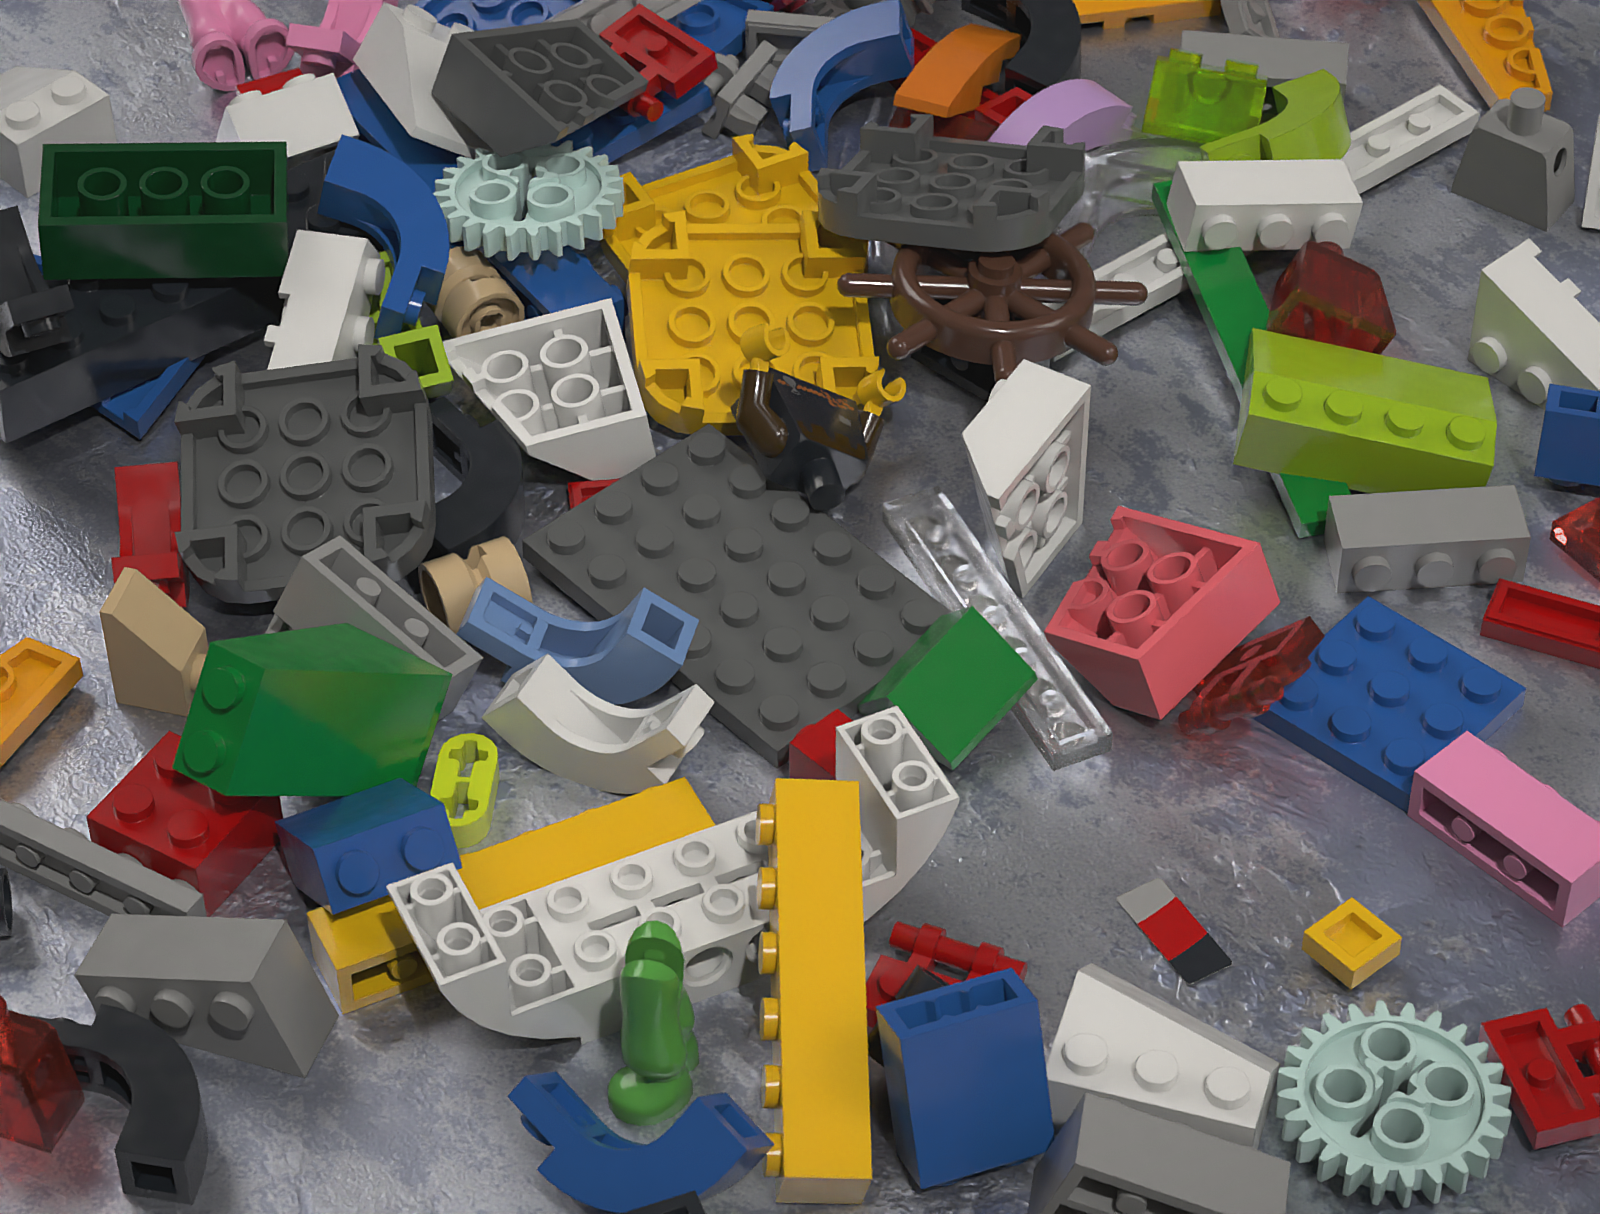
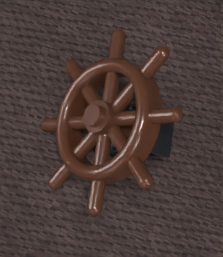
[837,222,1148,402]

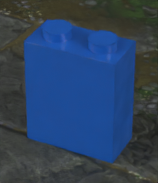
[275,778,463,915]
[876,968,1055,1189]

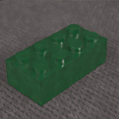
[38,141,289,280]

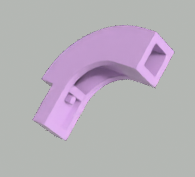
[988,79,1151,156]

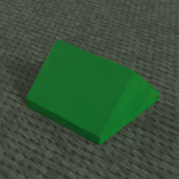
[857,605,1038,771]

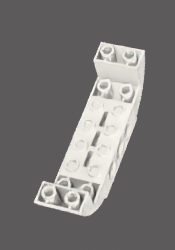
[386,705,960,1045]

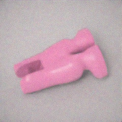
[177,0,294,91]

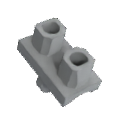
[702,40,778,140]

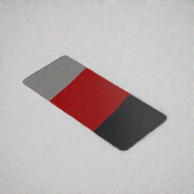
[1117,878,1232,984]

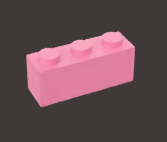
[1407,731,1600,928]

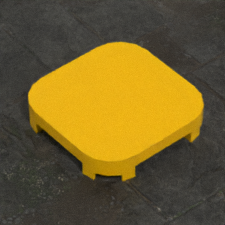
[599,134,869,285]
[626,209,880,436]

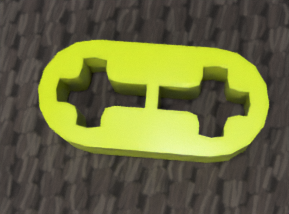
[430,733,500,848]

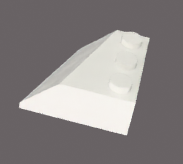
[442,298,656,481]
[962,359,1091,598]
[1046,963,1280,1149]

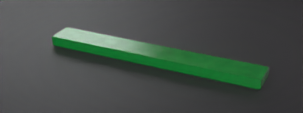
[1151,180,1352,538]

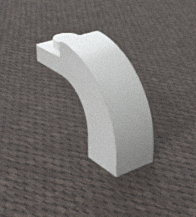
[481,653,715,794]

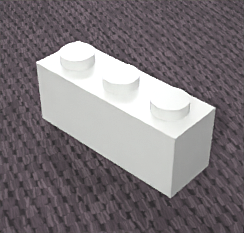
[1167,159,1363,252]

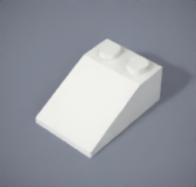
[353,2,494,159]
[0,66,117,198]

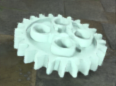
[433,140,625,261]
[1275,1000,1512,1207]

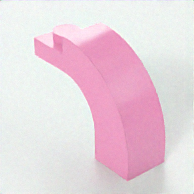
[286,0,399,78]

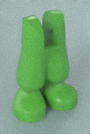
[607,921,699,1126]

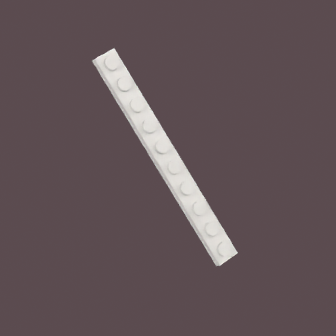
[1043,84,1480,362]

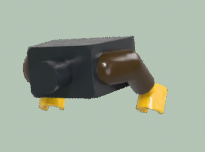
[730,323,906,511]

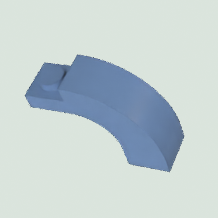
[456,576,699,705]

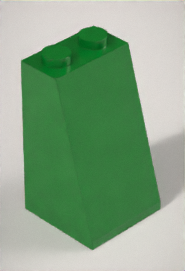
[172,623,452,796]

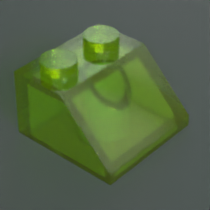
[1141,48,1268,144]

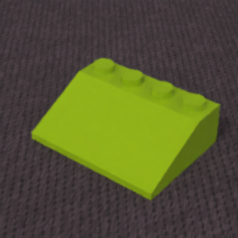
[1233,328,1497,493]

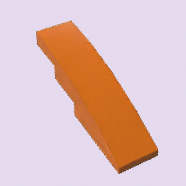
[893,23,1022,118]

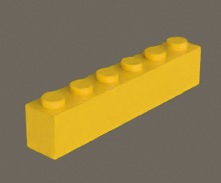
[306,777,715,1015]
[756,778,872,1204]

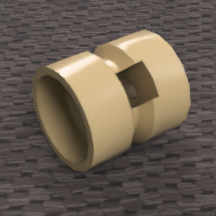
[425,246,525,338]
[418,536,533,638]

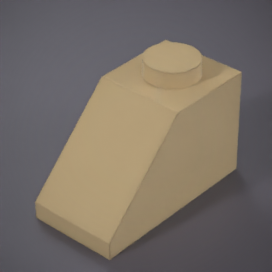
[99,567,208,717]

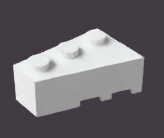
[264,230,385,370]
[1467,238,1600,410]

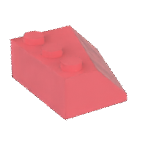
[1044,506,1280,720]

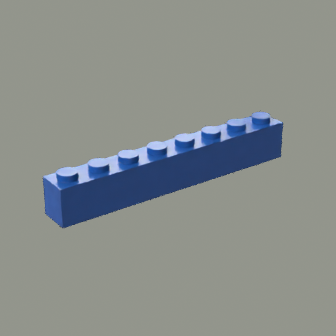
[336,69,628,343]

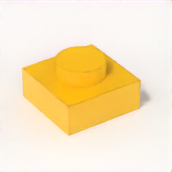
[1301,897,1402,990]

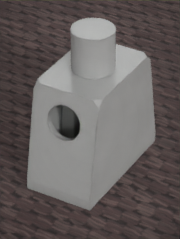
[1451,87,1575,232]

